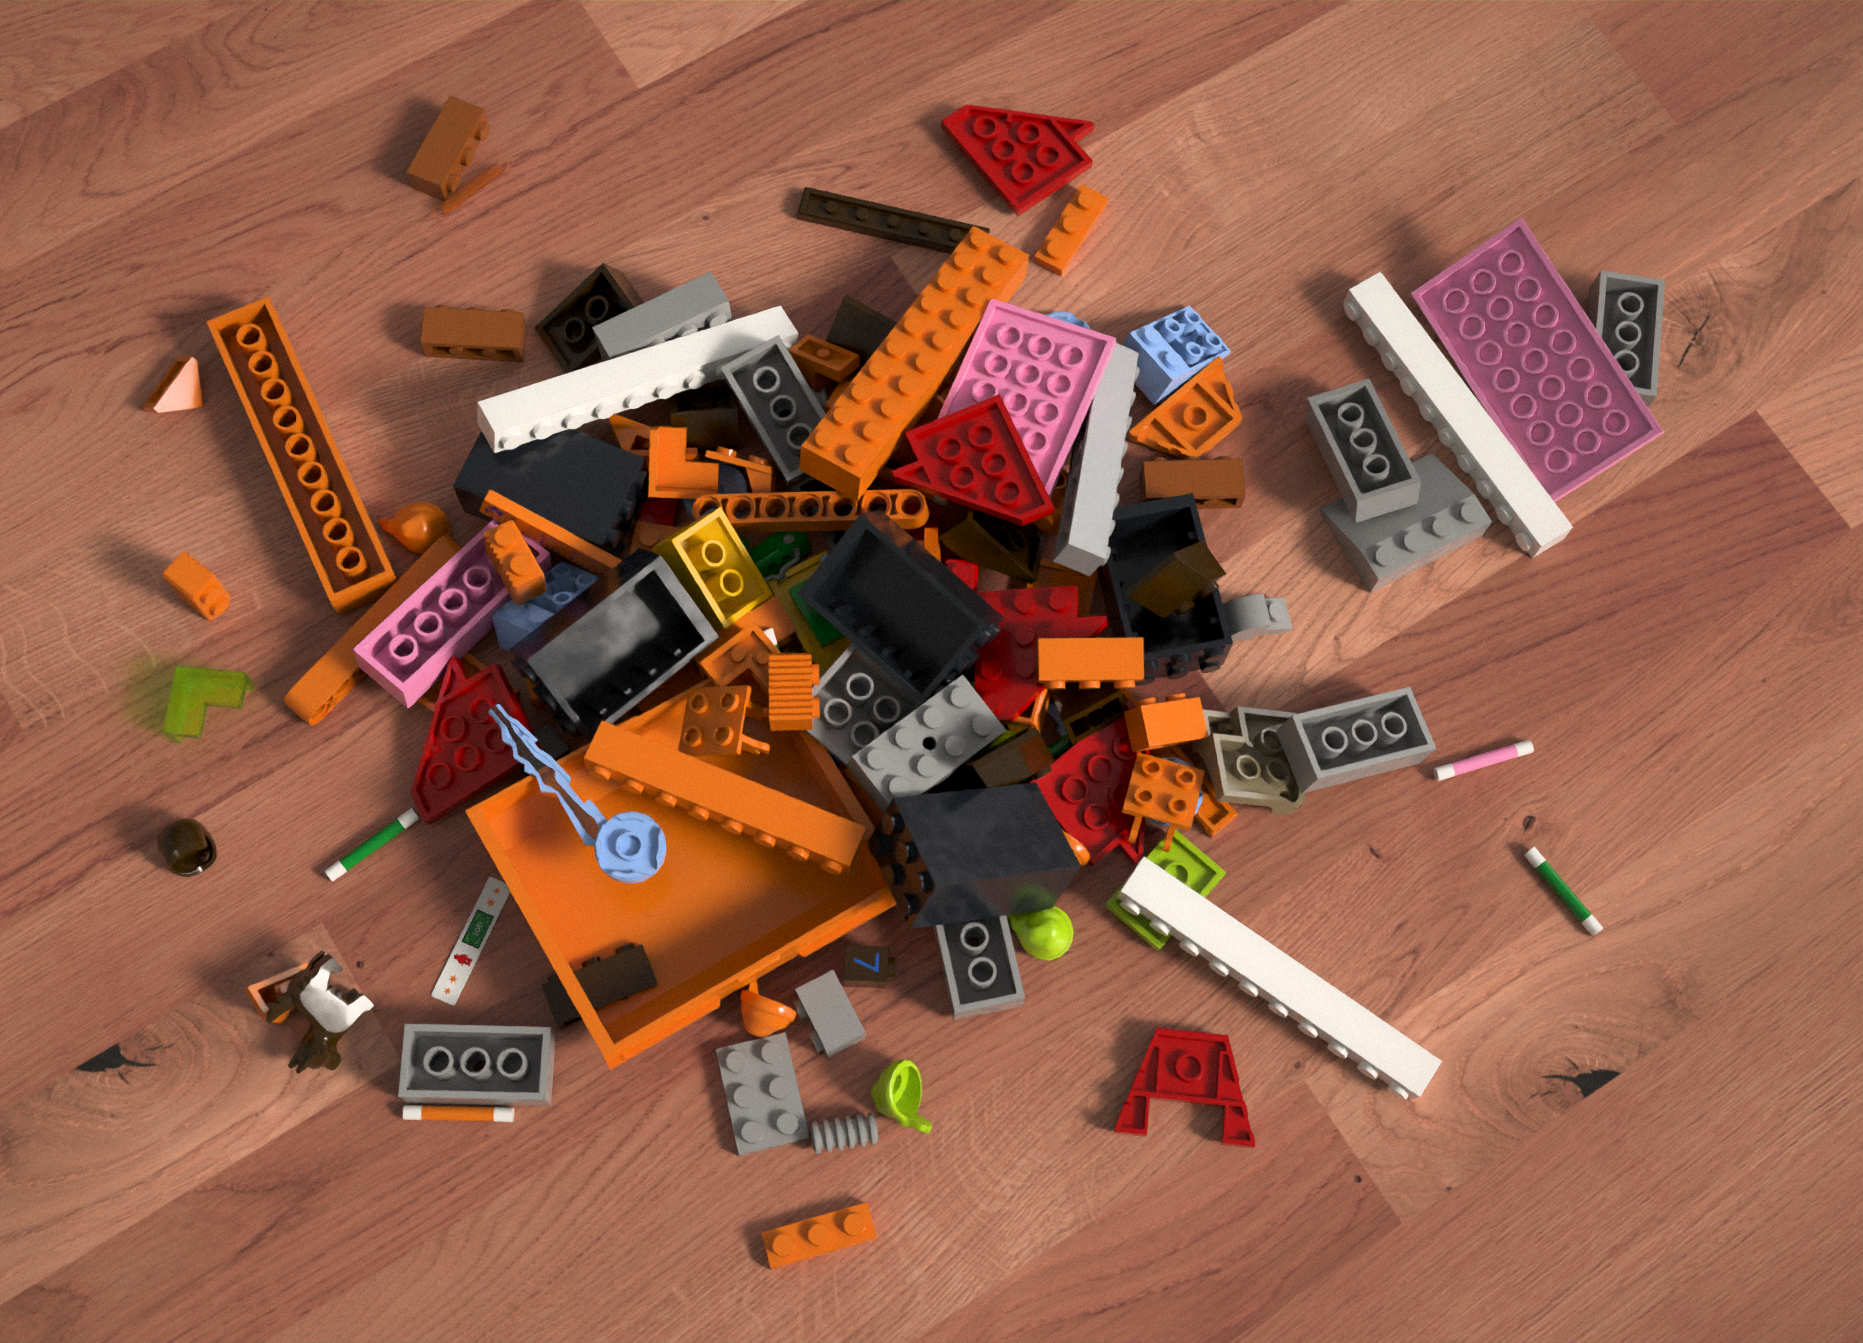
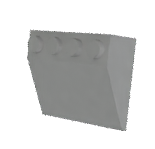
[1319,453,1492,593]
[804,643,933,765]

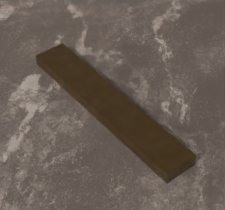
[797,187,990,254]

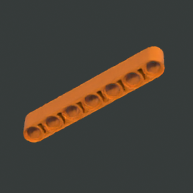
[692,489,929,533]
[284,535,463,726]

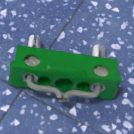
[748,531,812,583]

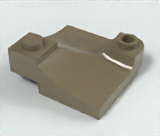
[1191,706,1307,815]

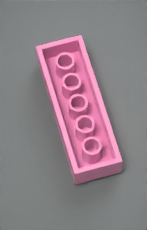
[353,519,552,709]

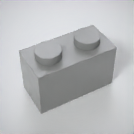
[792,970,866,1058]

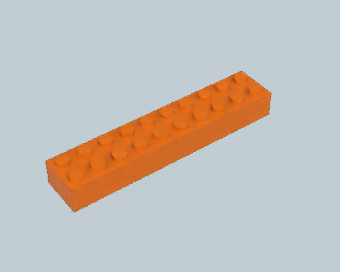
[799,226,1029,502]
[207,296,398,616]

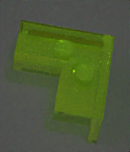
[163,666,254,743]

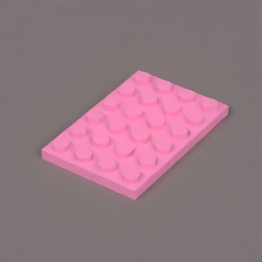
[937,298,1116,498]

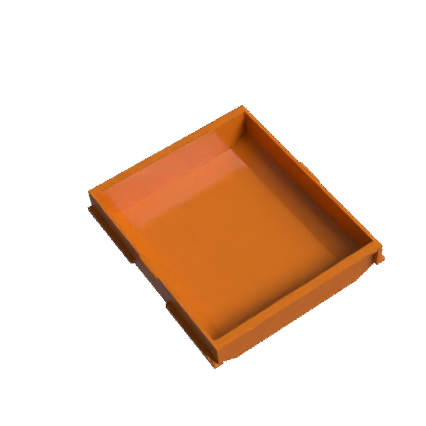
[465,672,896,1070]

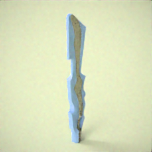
[488,704,623,846]

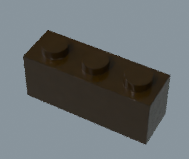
[541,943,658,1029]

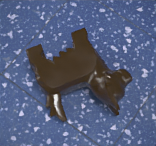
[266,950,374,1074]

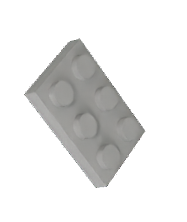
[716,1032,810,1157]

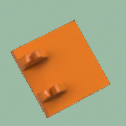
[705,446,780,514]
[678,685,770,757]
[1122,752,1205,853]

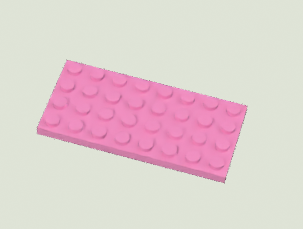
[1411,218,1664,502]

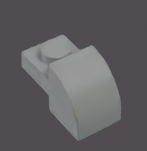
[1223,594,1293,641]

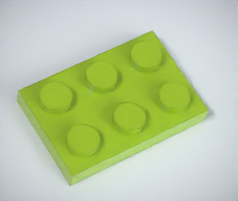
[1105,830,1227,952]

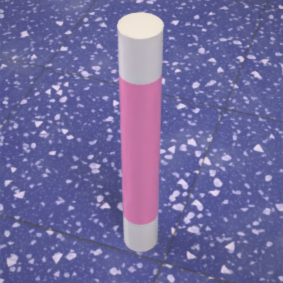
[1433,739,1534,781]

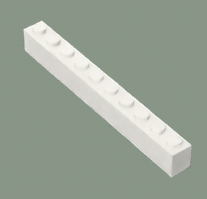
[1343,272,1573,558]
[477,305,799,453]
[1116,857,1442,1100]

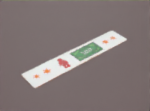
[431,877,510,1006]

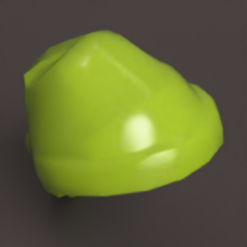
[1006,906,1074,961]
[871,1059,932,1134]

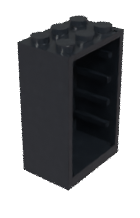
[453,429,649,559]
[1097,493,1233,686]
[797,509,1004,704]
[509,548,720,742]
[867,782,1081,929]

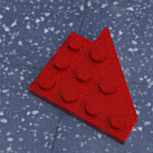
[941,104,1094,217]
[891,394,1054,526]
[975,585,1108,724]
[410,656,543,824]
[1029,699,1150,867]

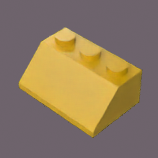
[652,507,773,632]

